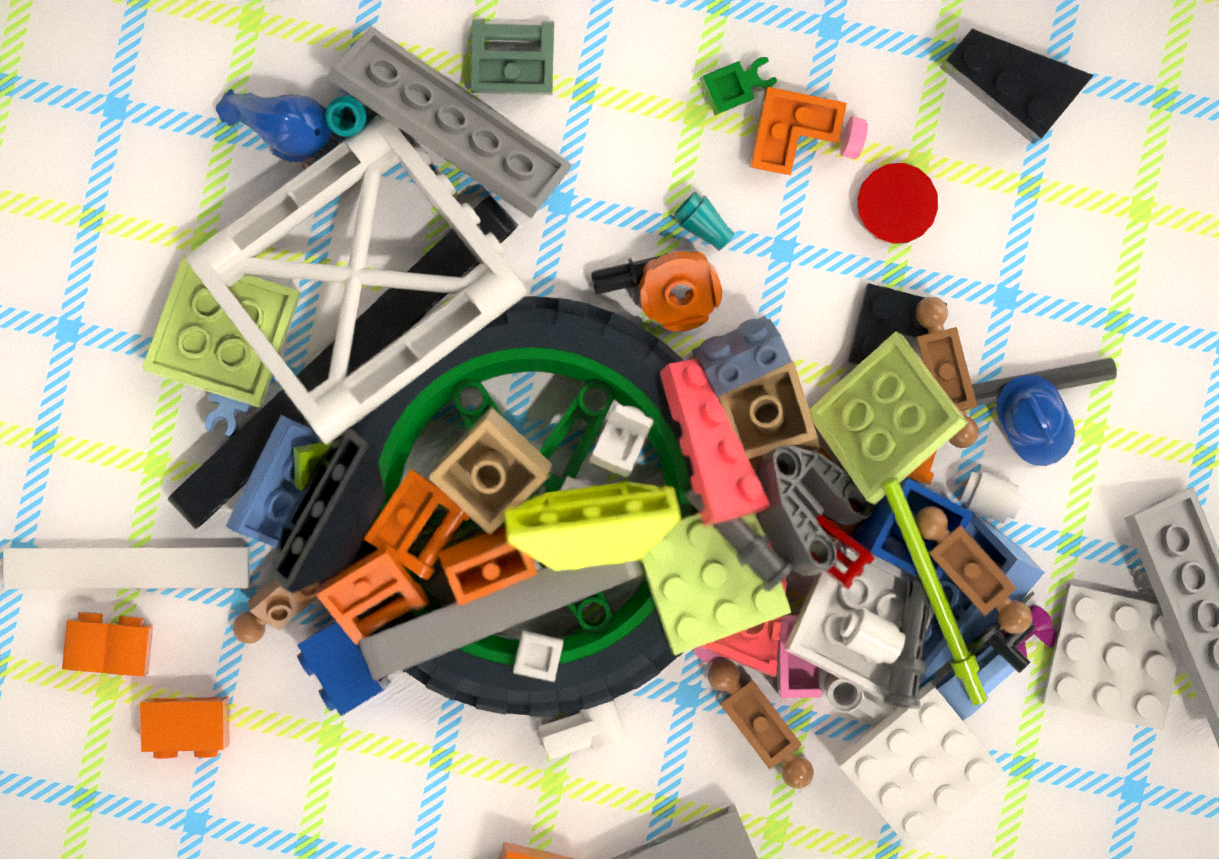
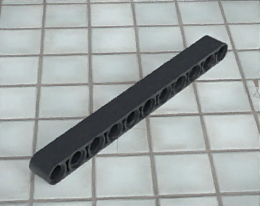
[167,195,519,529]

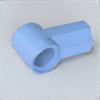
[935,644,1015,721]

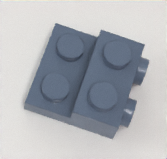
[692,316,792,397]

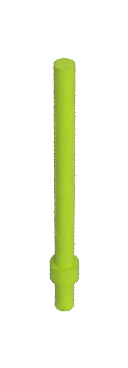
[881,477,987,705]

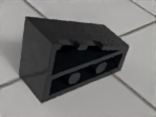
[939,29,1094,144]

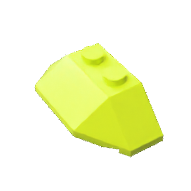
[504,482,680,571]

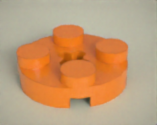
[639,251,722,332]

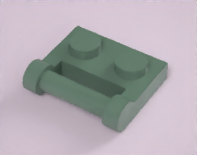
[471,19,554,95]

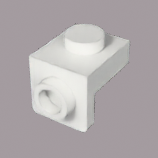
[589,404,653,479]

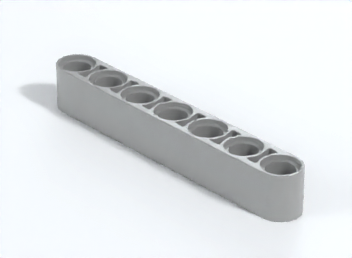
[358,560,643,681]

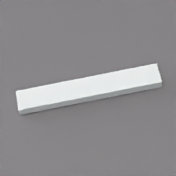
[3,547,250,589]

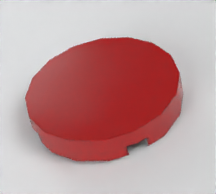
[857,163,938,244]

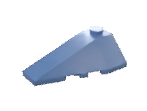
[919,511,1045,685]

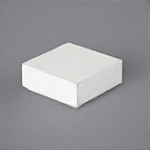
[513,631,564,682]

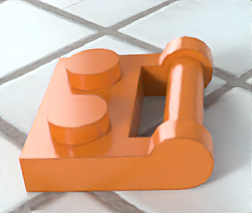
[364,469,470,580]
[316,545,429,645]

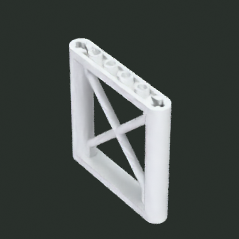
[184,115,528,445]

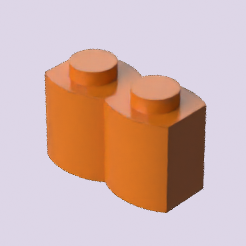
[62,612,153,677]

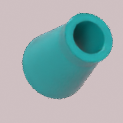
[325,96,366,137]
[674,192,735,251]

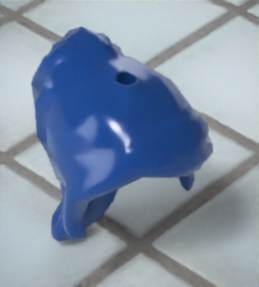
[216,89,333,162]

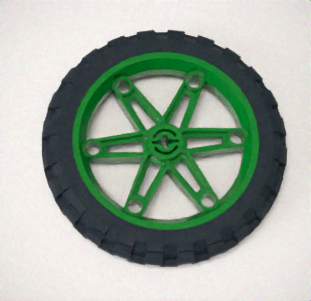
[334,296,699,717]

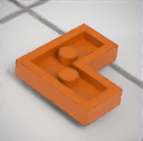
[749,87,847,176]

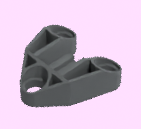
[756,445,875,576]

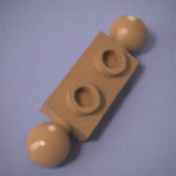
[915,297,979,448]
[914,507,1032,634]
[233,575,334,644]
[707,659,814,789]

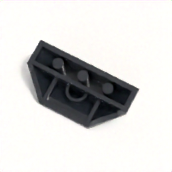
[268,428,386,594]

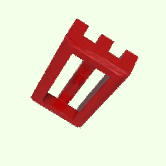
[809,515,875,590]

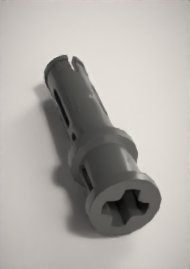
[684,487,794,592]
[883,580,930,709]

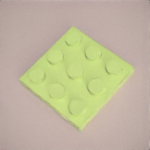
[142,254,301,408]
[809,332,968,505]
[640,511,791,655]

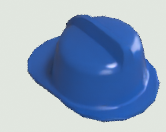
[997,375,1076,466]

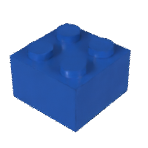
[852,477,974,580]
[297,621,391,716]

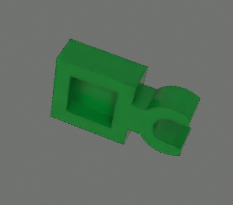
[699,57,777,116]

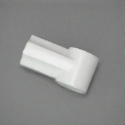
[824,673,898,727]
[539,699,626,759]

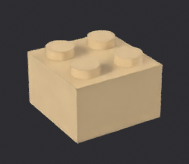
[718,361,820,469]
[428,407,552,535]

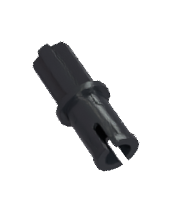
[591,253,667,294]

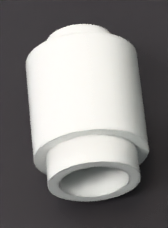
[959,471,1024,524]
[840,608,905,664]

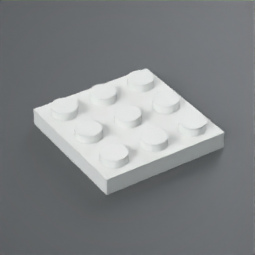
[784,538,934,699]
[1041,584,1180,731]
[835,681,1004,850]

